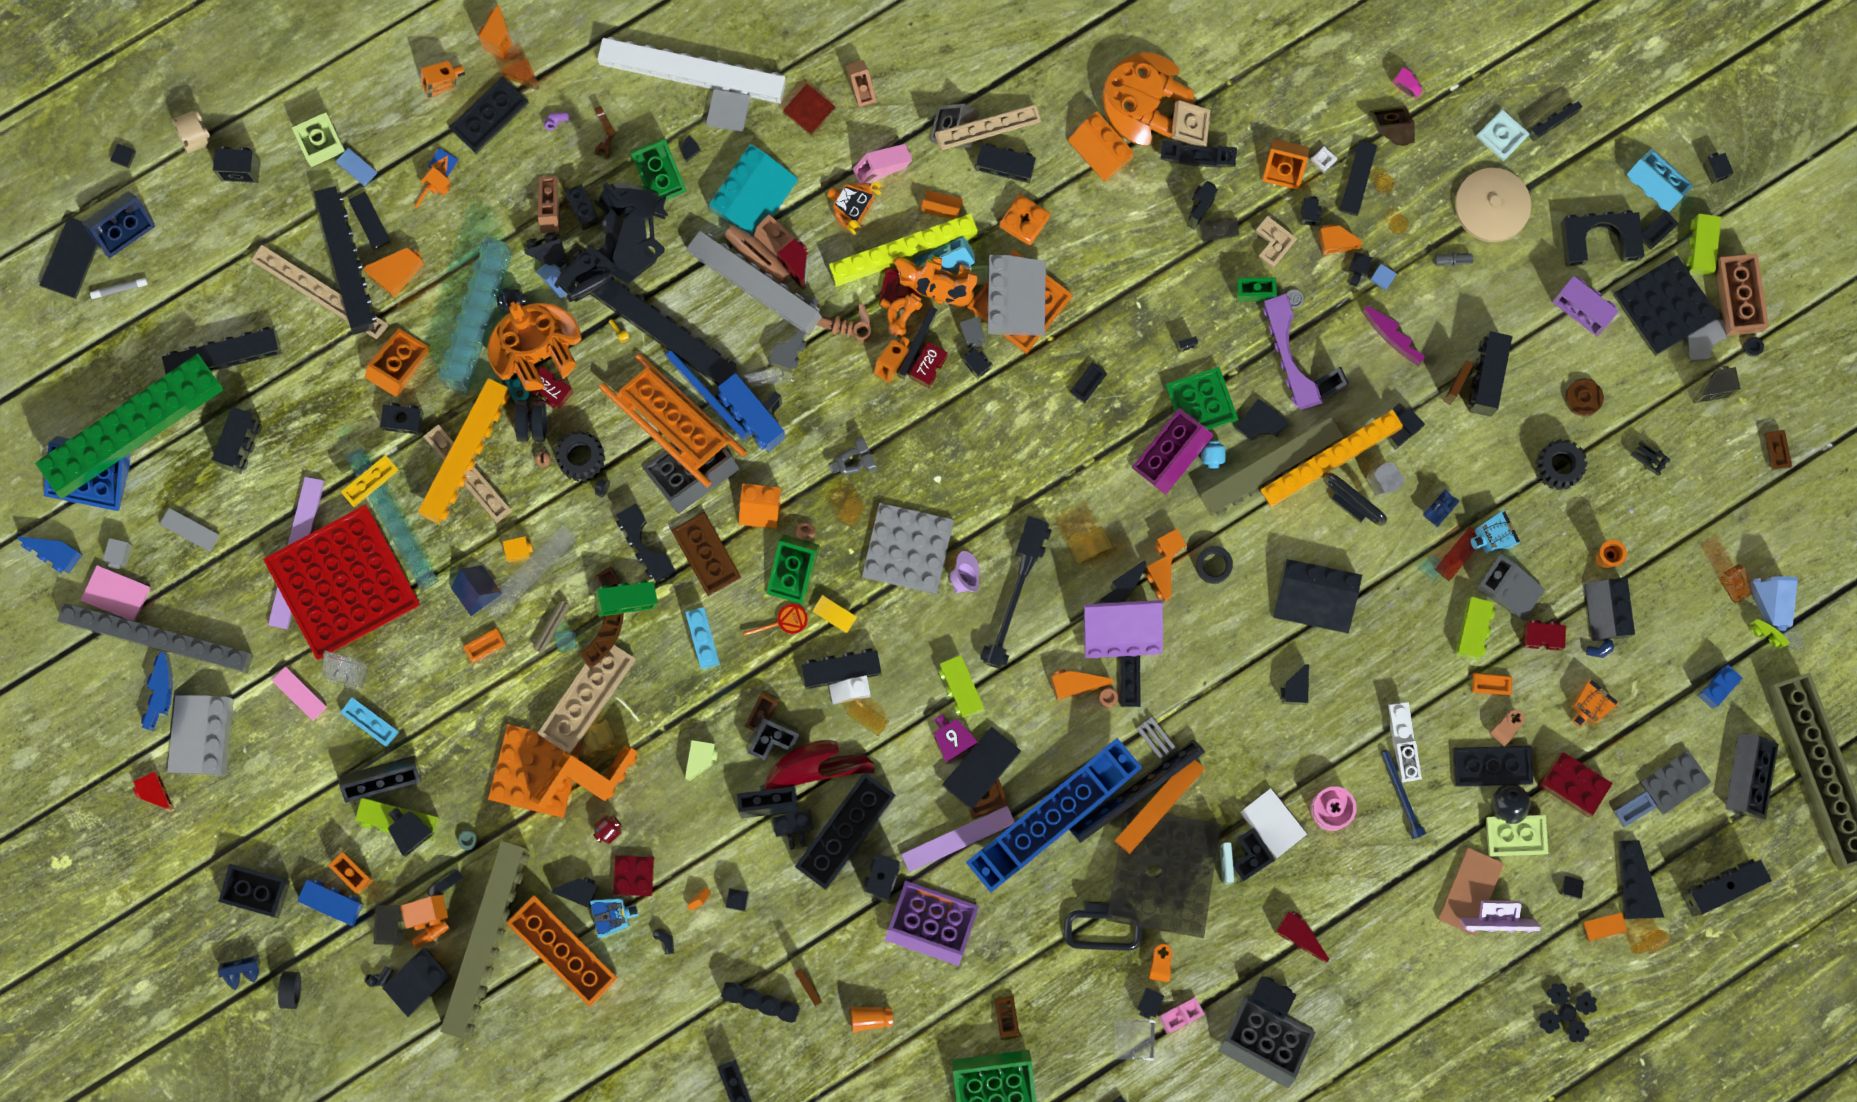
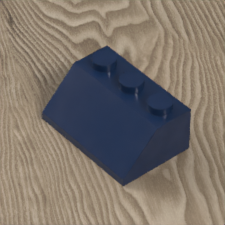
[82,191,156,259]

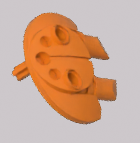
[1103,53,1194,146]
[488,302,582,391]

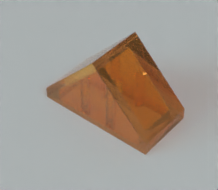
[501,58,539,90]

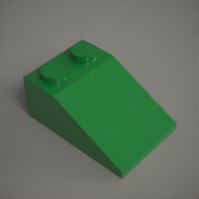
[630,136,687,200]
[766,535,820,604]

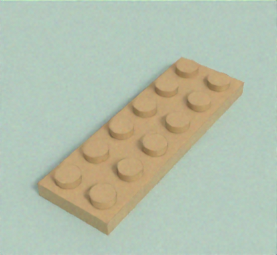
[538,645,636,755]

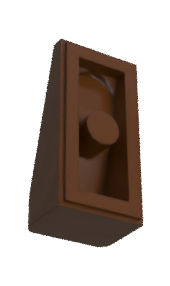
[744,691,780,731]

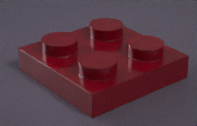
[613,855,655,897]

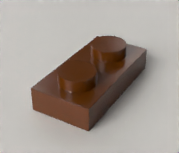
[1764,430,1792,471]

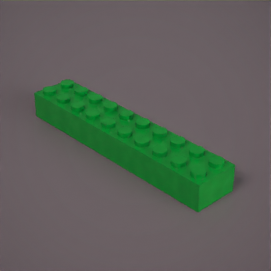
[35,354,223,499]

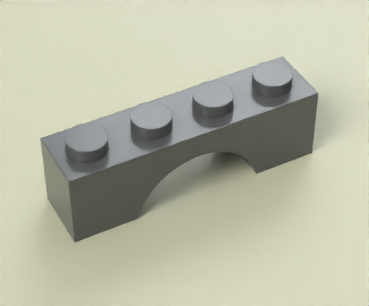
[769,292,821,373]

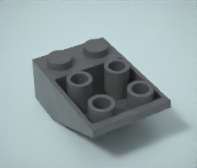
[1475,554,1545,621]

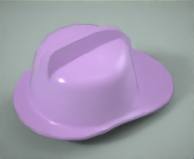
[950,551,980,593]

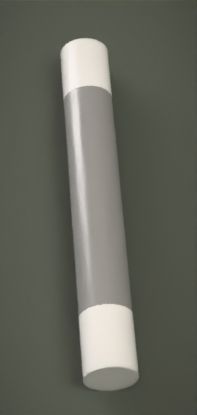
[90,277,148,299]

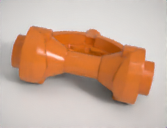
[880,293,923,338]

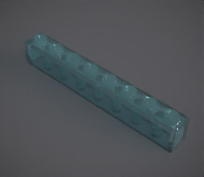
[345,447,440,591]

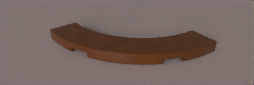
[579,566,624,669]

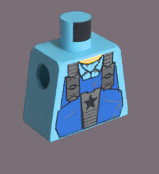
[590,899,639,939]

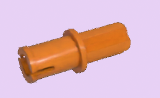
[411,919,450,949]

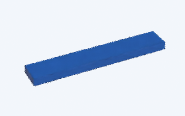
[666,351,747,441]

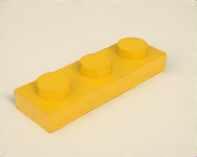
[341,455,399,507]

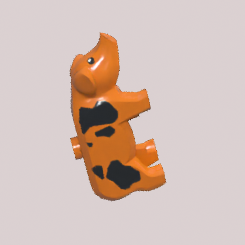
[892,256,978,307]

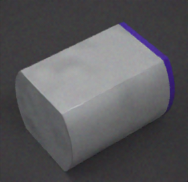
[1366,462,1405,496]

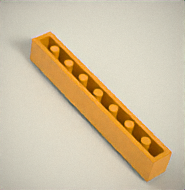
[418,378,511,525]
[1261,410,1403,508]

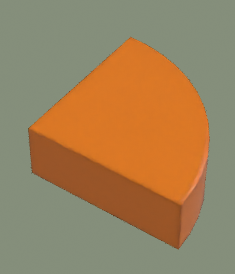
[687,887,711,911]

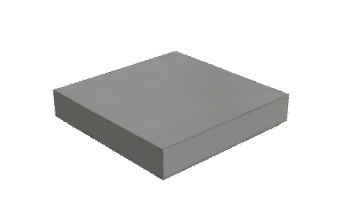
[706,89,751,133]

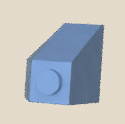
[1748,576,1798,631]

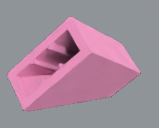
[853,144,912,183]

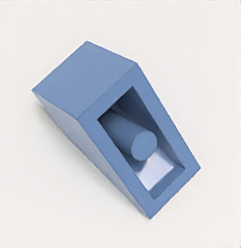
[536,264,567,300]

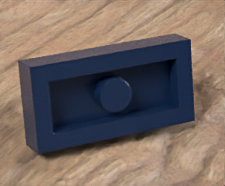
[217,955,261,990]

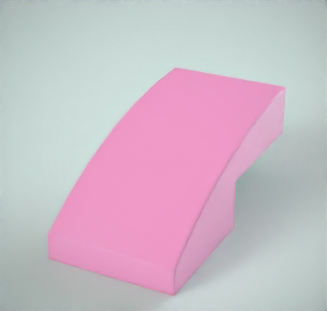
[1158,997,1205,1034]

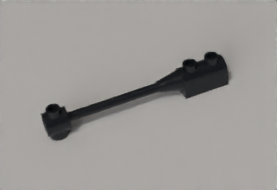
[980,516,1052,669]

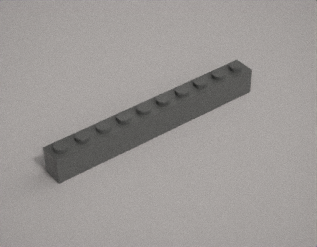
[57,603,253,674]

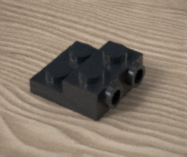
[1188,181,1218,230]

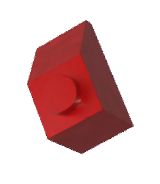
[133,772,174,810]

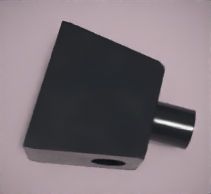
[388,807,435,857]

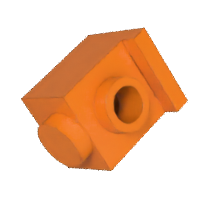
[421,167,451,196]

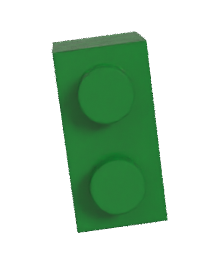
[1236,277,1277,302]

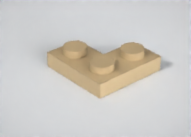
[1255,216,1297,269]

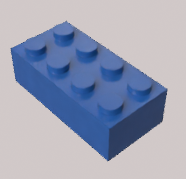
[718,373,786,453]

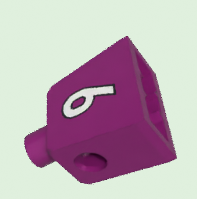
[934,714,977,763]

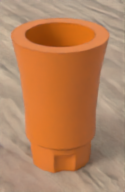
[1596,540,1627,569]
[850,1006,893,1033]

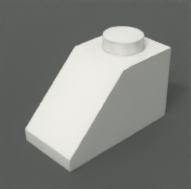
[829,676,871,704]

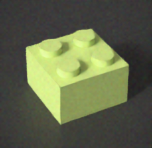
[292,112,345,167]

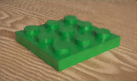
[1165,367,1238,431]

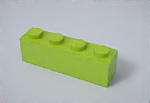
[355,798,440,843]

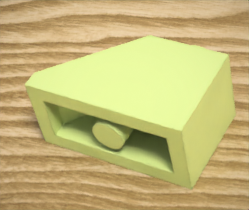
[685,740,719,781]

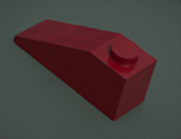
[1274,911,1329,963]

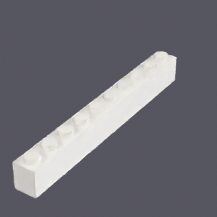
[598,37,786,104]

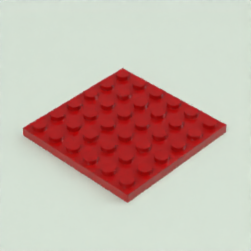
[263,504,421,661]

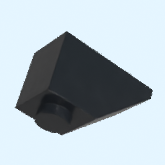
[1280,664,1309,705]
[551,877,598,908]

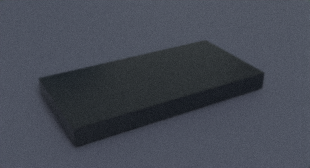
[449,76,529,154]
[39,217,98,299]
[942,727,1021,810]
[1453,746,1533,787]

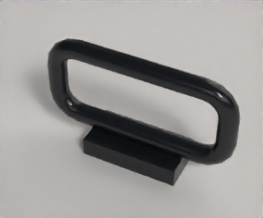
[1323,472,1387,526]
[1064,901,1142,951]

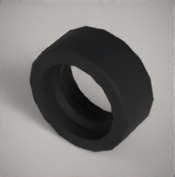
[1196,546,1233,584]
[278,971,301,1009]

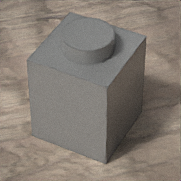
[103,538,132,569]

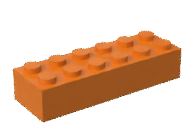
[506,895,619,1007]

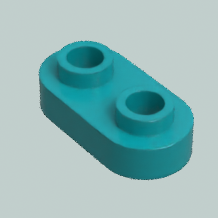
[505,373,530,402]

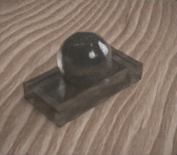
[1199,217,1240,241]

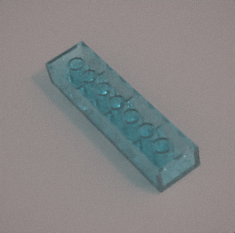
[438,237,513,394]

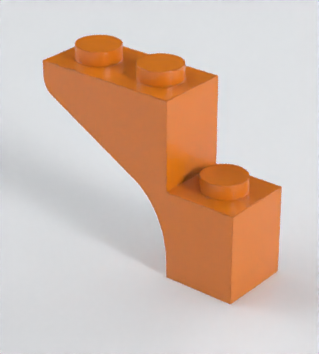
[1144,529,1186,603]

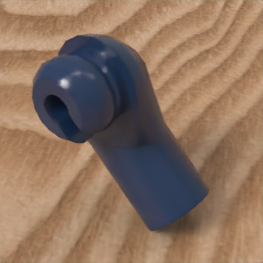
[1586,639,1615,658]

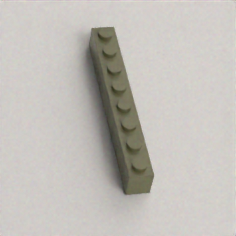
[1200,417,1343,516]

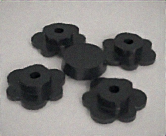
[1539,983,1597,1042]

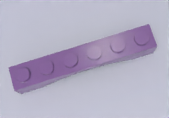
[1263,294,1323,410]

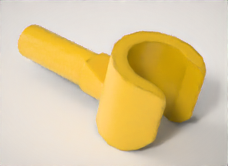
[609,319,630,343]

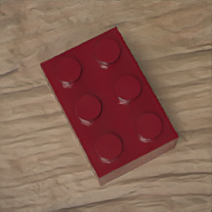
[1539,752,1613,818]

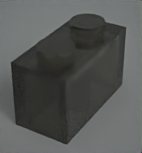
[373,905,404,946]

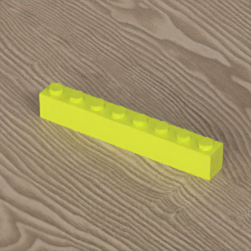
[829,214,978,287]

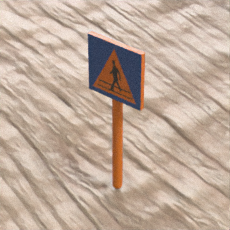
[415,148,458,208]

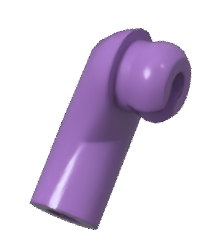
[544,112,569,131]

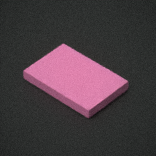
[81,566,151,622]

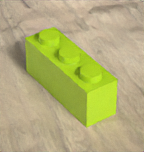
[1686,214,1721,276]
[1455,597,1496,660]
[938,655,984,719]

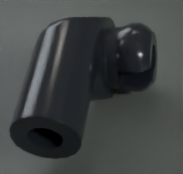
[653,928,674,954]
[364,965,394,987]

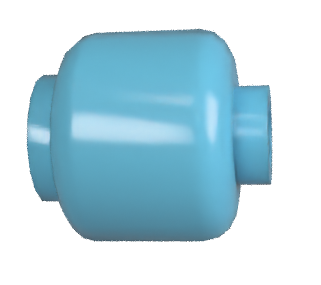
[1201,441,1226,468]

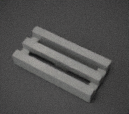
[1136,717,1176,759]

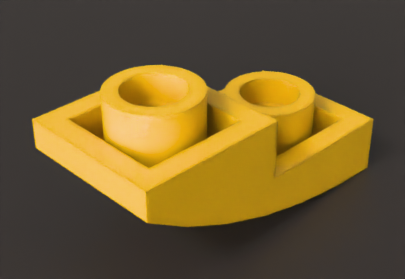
[812,595,857,633]

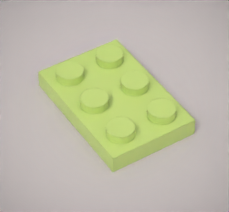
[1486,815,1548,857]

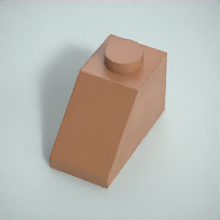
[845,60,877,107]

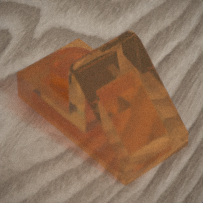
[1719,563,1751,604]

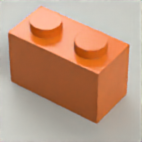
[328,852,373,894]
[401,895,448,931]

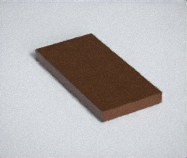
[671,512,742,597]

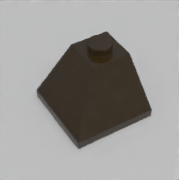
[1369,106,1415,146]

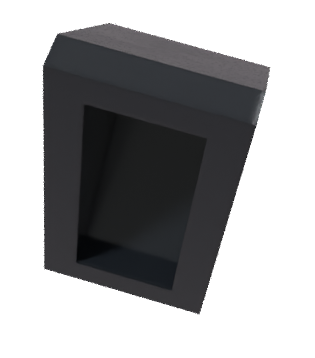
[1314,367,1349,400]

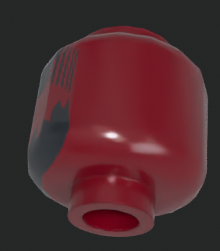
[593,815,623,844]

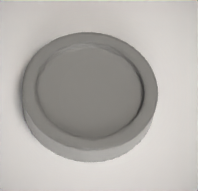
[1286,289,1304,309]

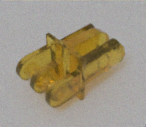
[1631,930,1670,954]

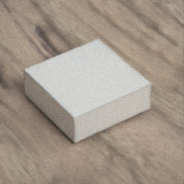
[1310,146,1337,173]

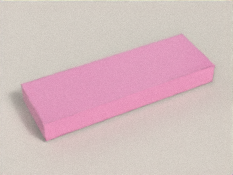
[272,667,327,721]

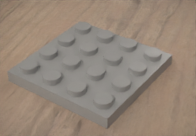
[862,503,954,595]

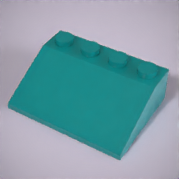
[709,144,798,236]

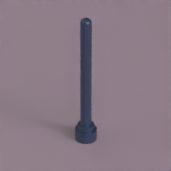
[1381,750,1427,839]

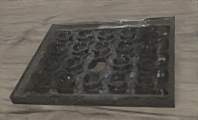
[1106,808,1221,938]

